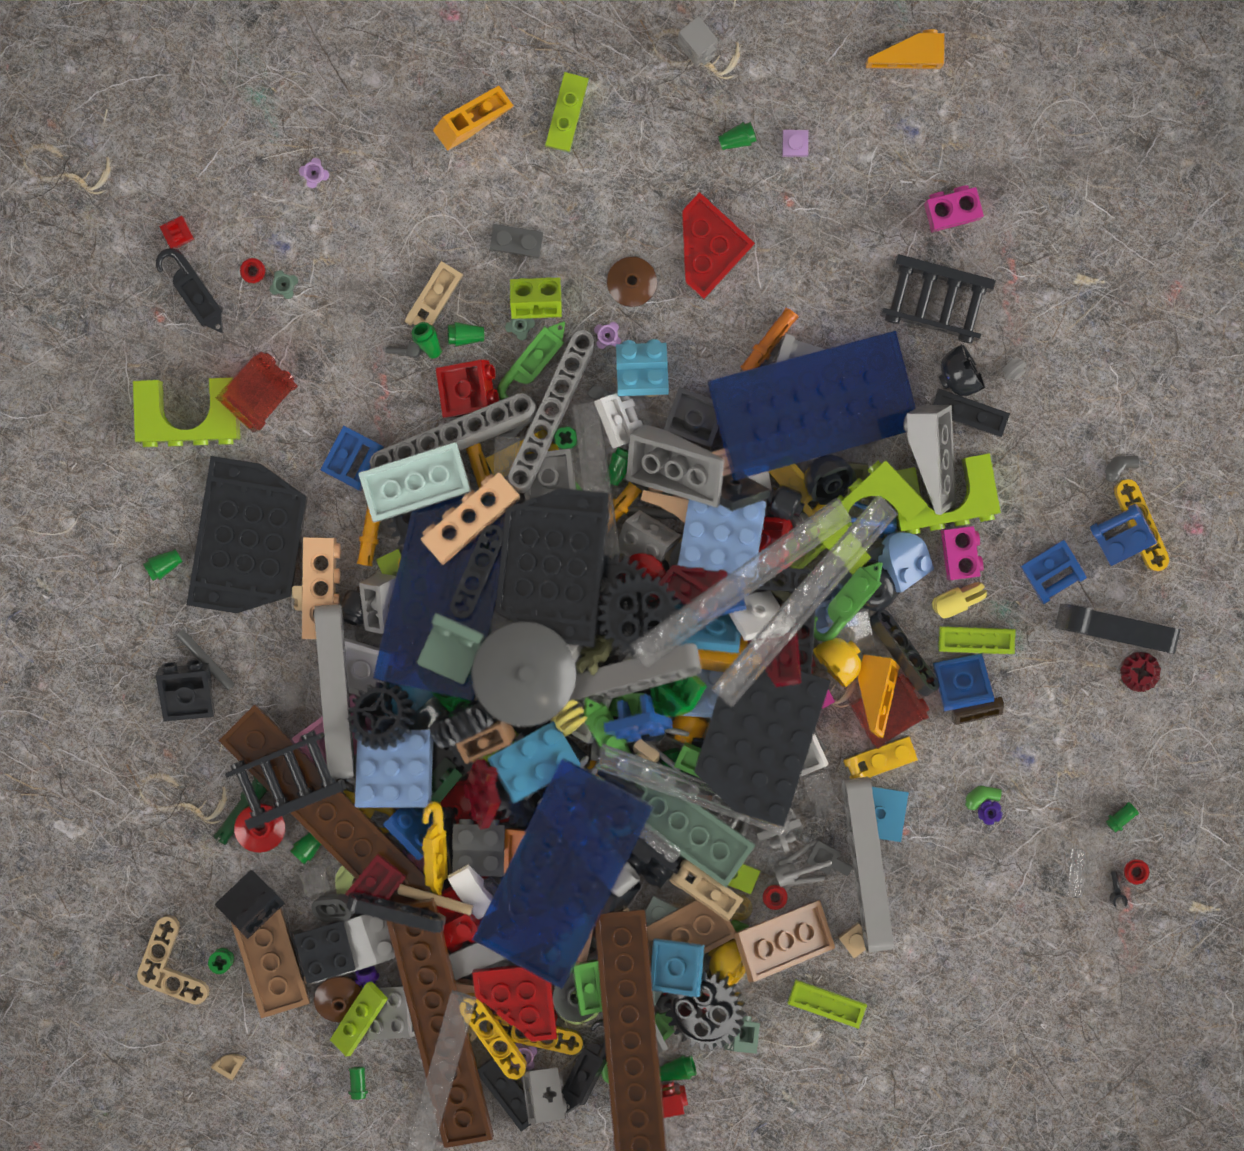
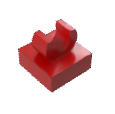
[159,216,195,249]

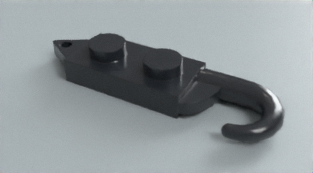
[156,248,224,333]
[561,1019,607,1113]

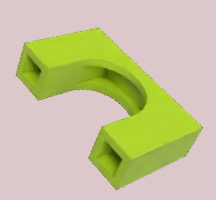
[133,377,241,448]
[894,453,1001,534]
[811,460,927,575]

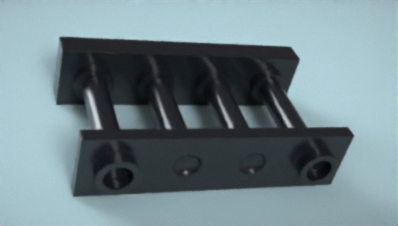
[880,254,996,344]
[225,730,346,830]

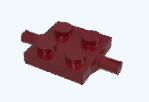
[463,758,501,830]

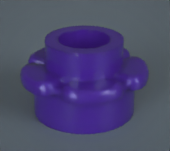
[978,800,1003,825]
[355,966,380,987]

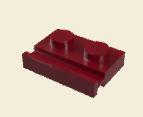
[345,853,407,900]

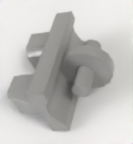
[756,807,802,852]

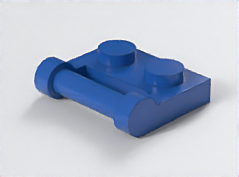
[320,425,384,491]
[1090,503,1158,566]
[1020,540,1087,605]

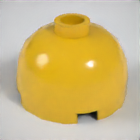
[813,637,861,688]
[709,938,746,985]

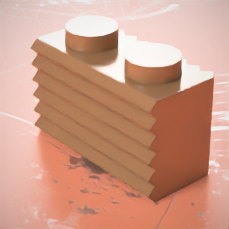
[456,719,516,764]

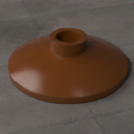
[607,257,657,307]
[314,976,362,1023]

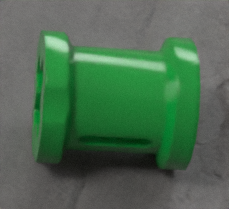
[554,427,578,449]
[208,948,235,974]

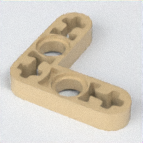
[137,915,209,1005]

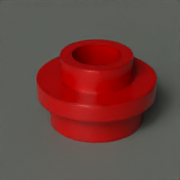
[240,258,266,284]
[1124,859,1150,885]
[762,884,788,910]

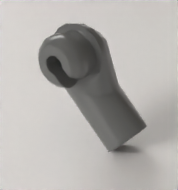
[1105,456,1139,482]

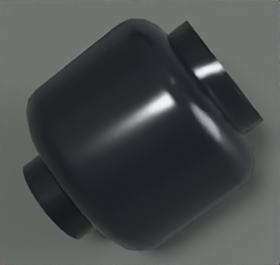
[766,485,805,521]
[341,587,364,626]

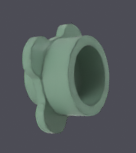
[269,270,298,299]
[505,318,535,340]

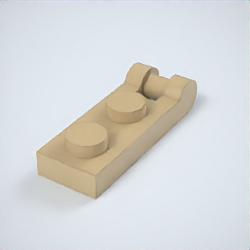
[405,261,463,326]
[670,859,744,921]

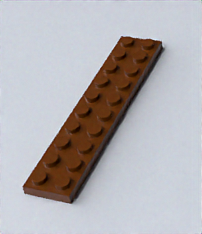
[218,704,430,903]
[386,898,494,1148]
[594,909,667,1151]

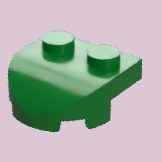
[651,675,707,717]

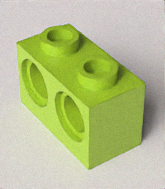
[510,277,562,319]

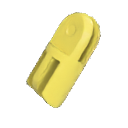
[932,582,987,619]
[551,700,587,737]

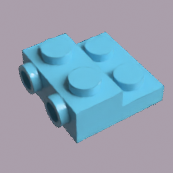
[616,339,669,396]

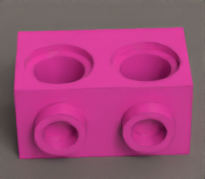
[924,185,984,233]
[940,526,984,580]

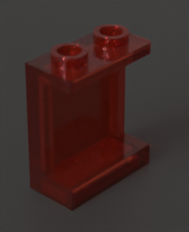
[216,351,298,433]
[849,674,930,749]

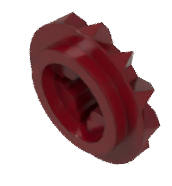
[1120,652,1161,692]

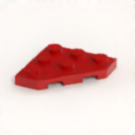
[682,192,755,300]
[472,962,557,1042]

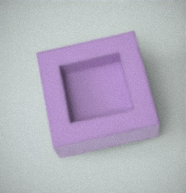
[782,130,808,157]

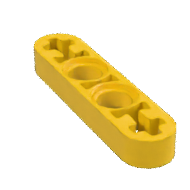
[1114,479,1169,571]
[460,993,527,1079]
[487,1014,583,1055]

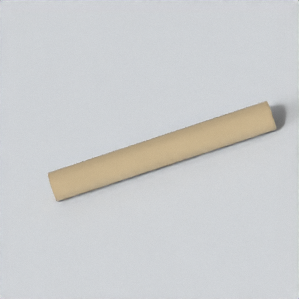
[398,884,473,915]

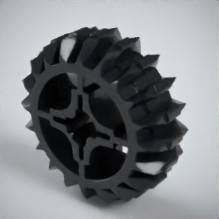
[347,682,417,750]
[429,699,497,748]

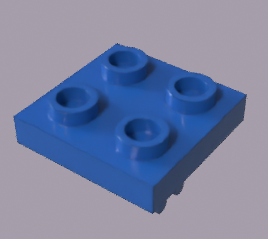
[604,694,673,742]
[383,808,433,861]

